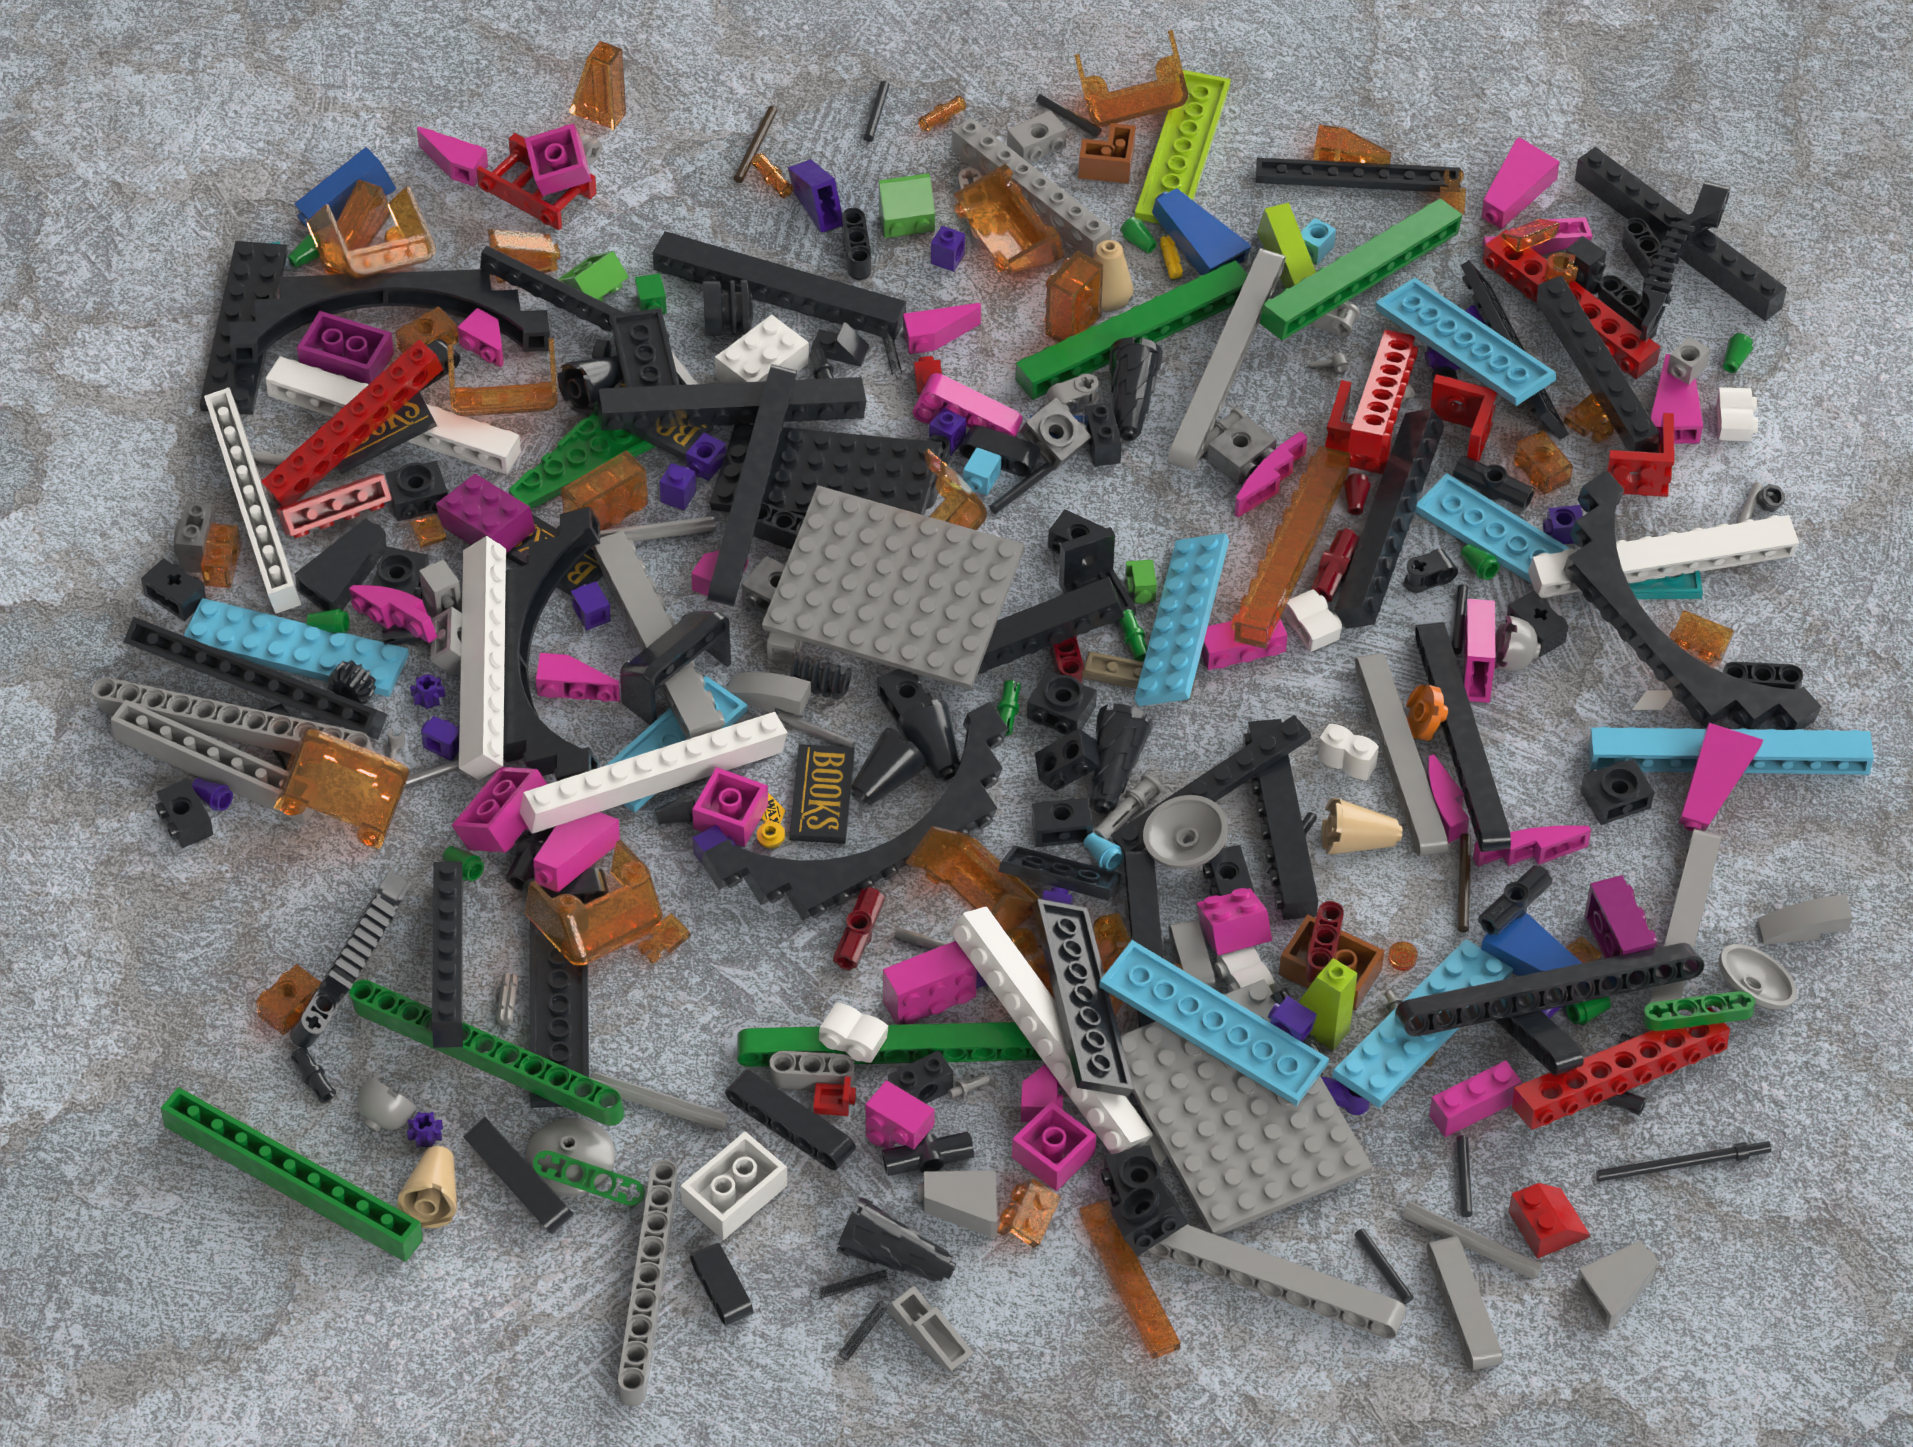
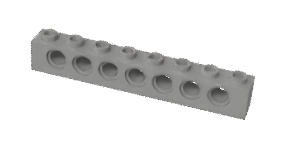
[952,118,1112,261]

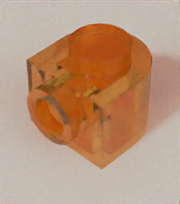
[1545,252,1578,286]

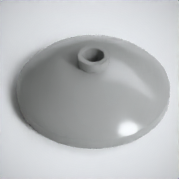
[1143,795,1228,869]
[1718,944,1797,1010]
[526,1118,615,1196]

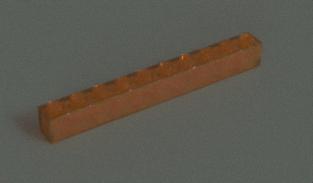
[1231,446,1350,649]

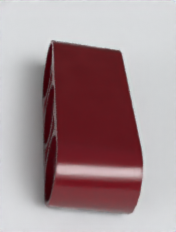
[1049,636,1083,684]
[1306,901,1344,983]

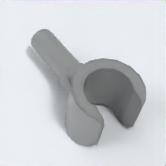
[1310,353,1348,374]
[387,728,405,768]

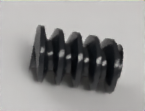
[790,655,852,701]

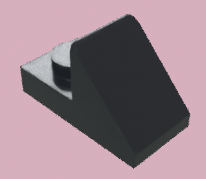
[811,322,869,367]

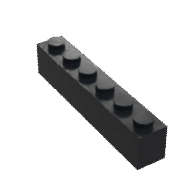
[978,577,1125,674]

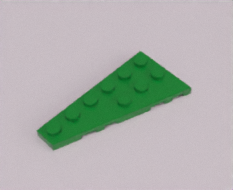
[508,406,656,509]

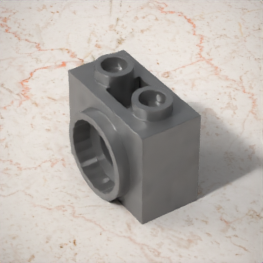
[1019,398,1091,470]
[1207,415,1277,485]
[174,502,218,573]
[741,556,785,614]

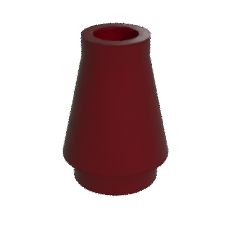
[1344,473,1371,515]

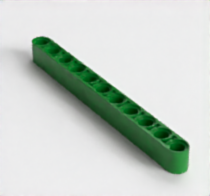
[349,979,625,1126]
[737,1022,1042,1067]

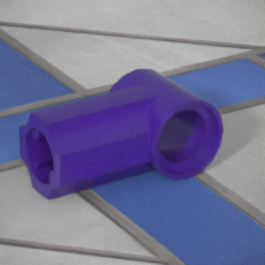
[1320,1076,1370,1115]

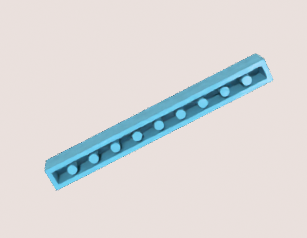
[1588,727,1874,775]

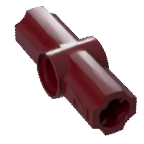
[1311,528,1360,602]
[833,887,885,971]

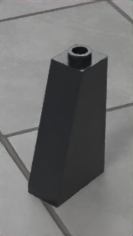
[294,518,387,611]

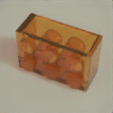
[1044,250,1103,342]
[561,450,648,531]

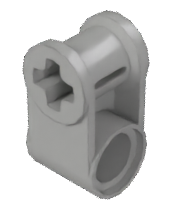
[1310,302,1360,337]
[1047,374,1099,415]

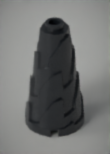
[1109,337,1163,441]
[1090,703,1153,814]
[836,1197,957,1282]

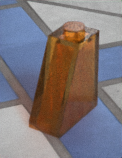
[488,229,561,284]

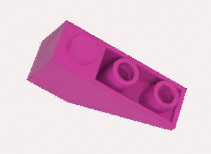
[417,126,488,187]
[536,653,620,702]

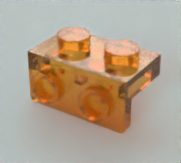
[1669,610,1735,662]
[997,1178,1061,1248]

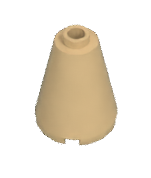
[1082,240,1134,311]
[1321,798,1402,855]
[397,1146,457,1229]

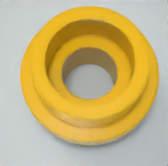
[757,821,785,849]

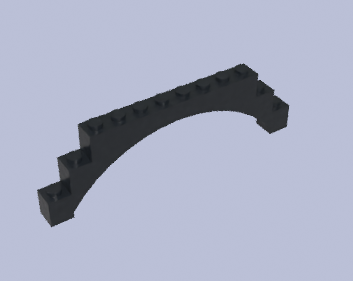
[229,269,550,364]
[1563,471,1822,730]
[503,507,600,781]
[701,701,1008,920]

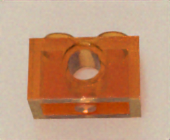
[396,306,459,353]
[1514,430,1573,495]
[201,523,241,588]
[256,964,321,1035]

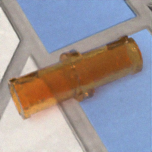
[918,95,966,132]
[751,152,794,198]

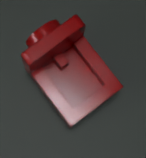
[913,356,942,395]
[813,1076,856,1116]

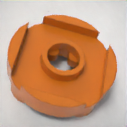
[1406,684,1448,741]

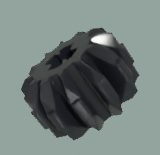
[328,660,376,704]

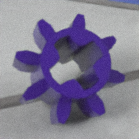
[410,674,445,709]
[407,1111,443,1148]

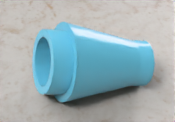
[1083,833,1124,871]

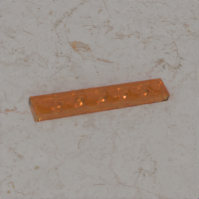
[1079,1199,1181,1359]

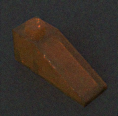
[1314,124,1392,164]

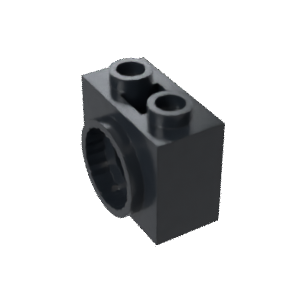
[385,461,448,522]
[371,546,429,601]
[1027,670,1097,735]
[1581,758,1654,825]
[1100,1145,1166,1208]
[1110,1178,1188,1256]

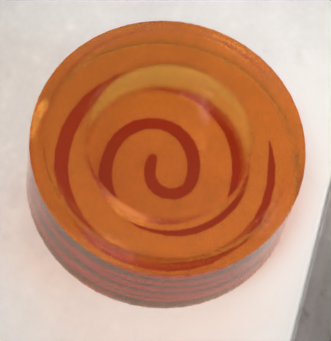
[1388,941,1418,971]

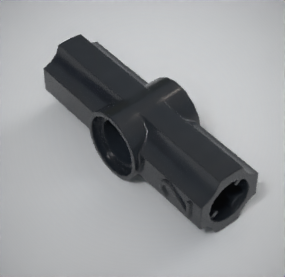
[1453,456,1535,509]
[506,826,555,891]
[1478,865,1553,936]
[882,1131,974,1176]

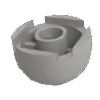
[1494,616,1541,672]
[357,1077,417,1132]

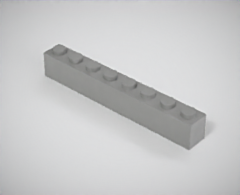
[110,700,320,824]

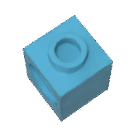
[1301,218,1336,265]
[963,448,1001,495]

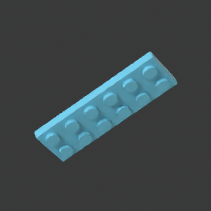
[1415,473,1570,584]
[605,676,748,813]

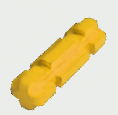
[1160,235,1183,280]

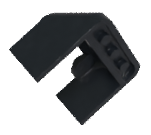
[620,611,731,725]

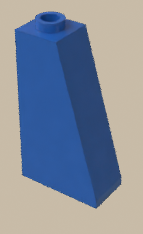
[294,147,396,232]
[1152,188,1251,275]
[1481,912,1582,976]

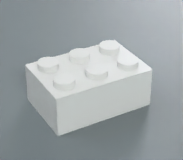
[715,315,809,383]
[681,1131,788,1240]

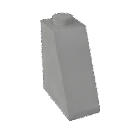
[918,1170,997,1237]
[1576,1240,1657,1331]

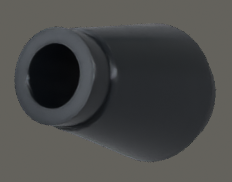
[655,795,695,825]

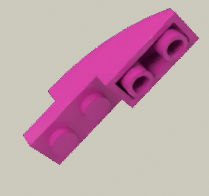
[349,585,437,643]

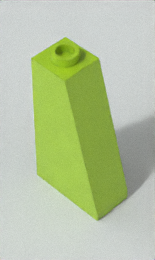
[1257,202,1316,289]
[1298,958,1357,1051]

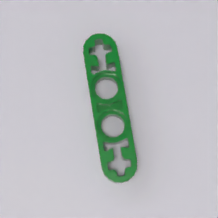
[1643,991,1755,1031]
[533,1150,645,1206]

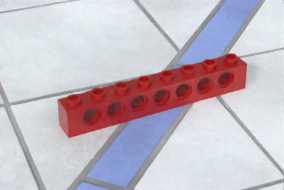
[1482,229,1661,380]
[1347,330,1419,459]
[261,339,443,507]
[1512,1007,1730,1130]

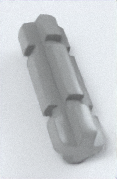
[497,973,518,1026]

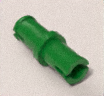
[1118,609,1148,662]
[997,680,1021,736]

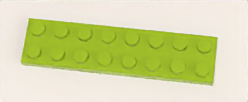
[1135,69,1231,224]

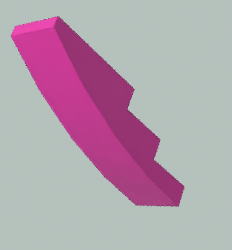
[1482,217,1593,255]
[1234,431,1307,517]
[1472,825,1591,867]

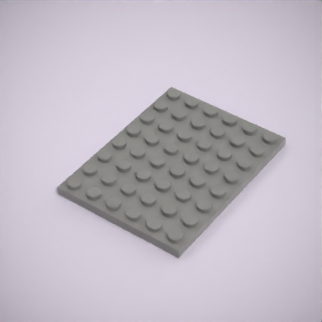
[762,485,1025,690]
[1120,979,1373,1235]

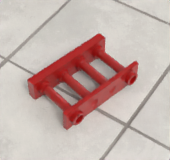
[477,133,597,230]

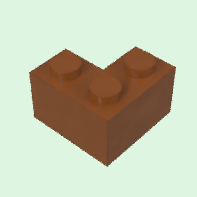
[1078,123,1136,184]

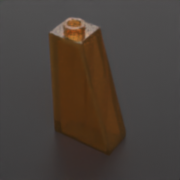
[570,41,626,130]
[319,179,392,275]

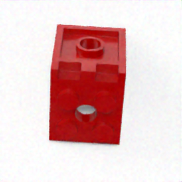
[1430,374,1498,462]
[1323,380,1392,474]
[1606,413,1675,497]

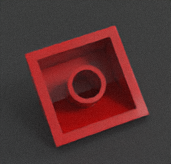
[1508,1183,1590,1259]

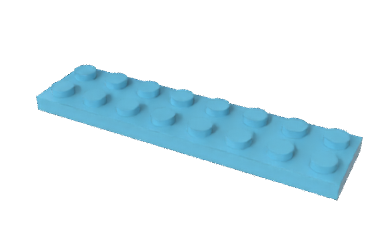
[1375,277,1556,406]
[1134,533,1229,706]
[183,598,409,697]
[1332,939,1513,1108]
[1099,940,1329,1106]

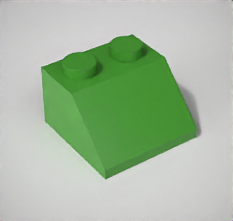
[879,173,935,238]
[557,251,629,301]

